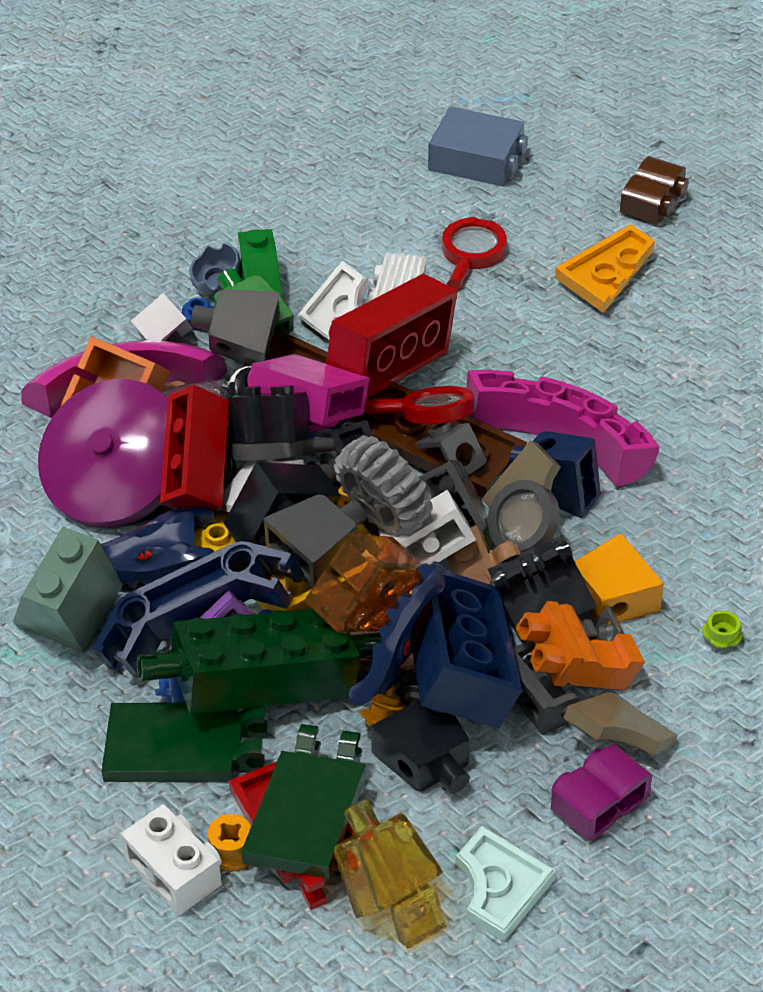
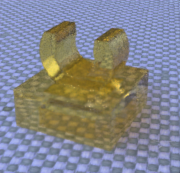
[387,883,446,949]

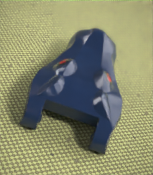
[100,507,215,588]
[349,561,446,705]

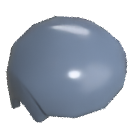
[189,242,242,296]

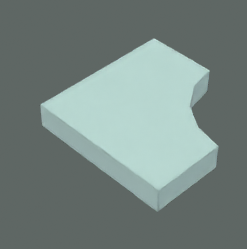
[456,826,556,942]

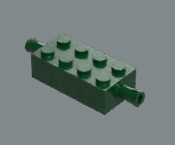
[137,606,382,714]

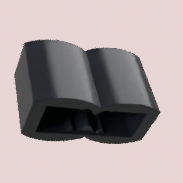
[226,385,310,444]

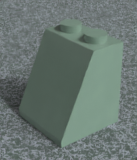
[13,527,123,653]

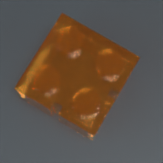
[304,534,422,633]

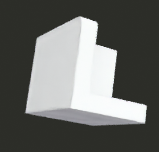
[131,293,192,341]

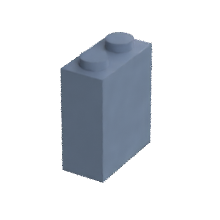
[428,106,528,186]

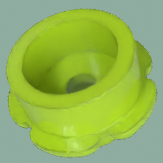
[702,610,743,648]

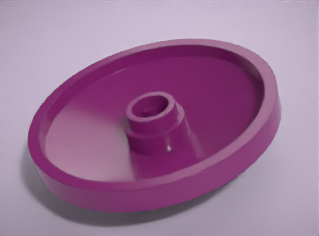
[38,379,168,528]

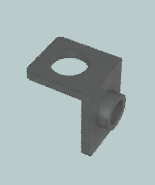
[415,422,487,475]

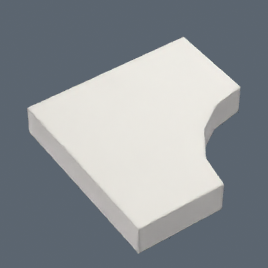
[297,261,370,341]

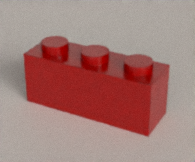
[160,384,229,511]

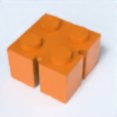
[61,336,171,405]

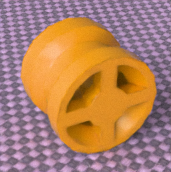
[207,814,251,871]

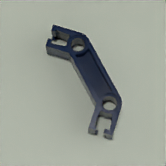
[92,541,305,678]

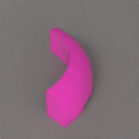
[21,340,227,418]
[466,370,660,487]

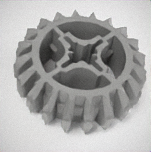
[334,435,433,537]

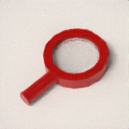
[442,217,507,290]
[365,386,475,424]

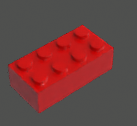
[325,273,458,399]

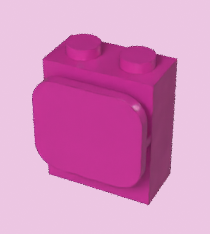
[247,354,370,432]

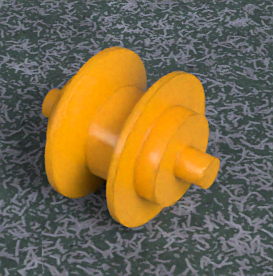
[359,686,406,732]

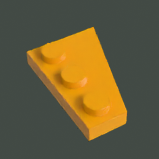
[555,224,655,313]

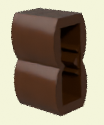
[620,156,689,224]

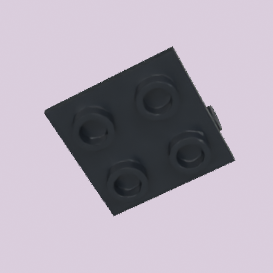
[488,534,597,642]

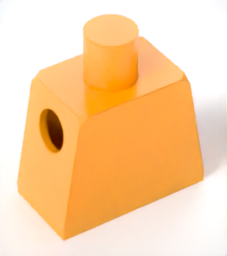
[575,533,664,625]

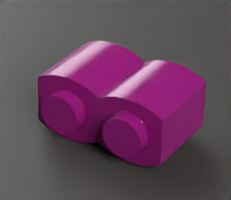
[551,744,652,841]

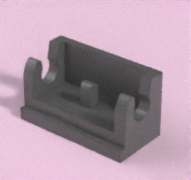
[513,641,580,735]

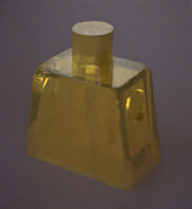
[334,798,443,919]

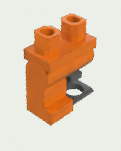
[516,601,645,690]

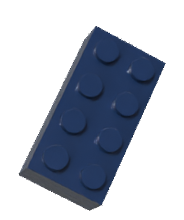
[408,569,522,729]

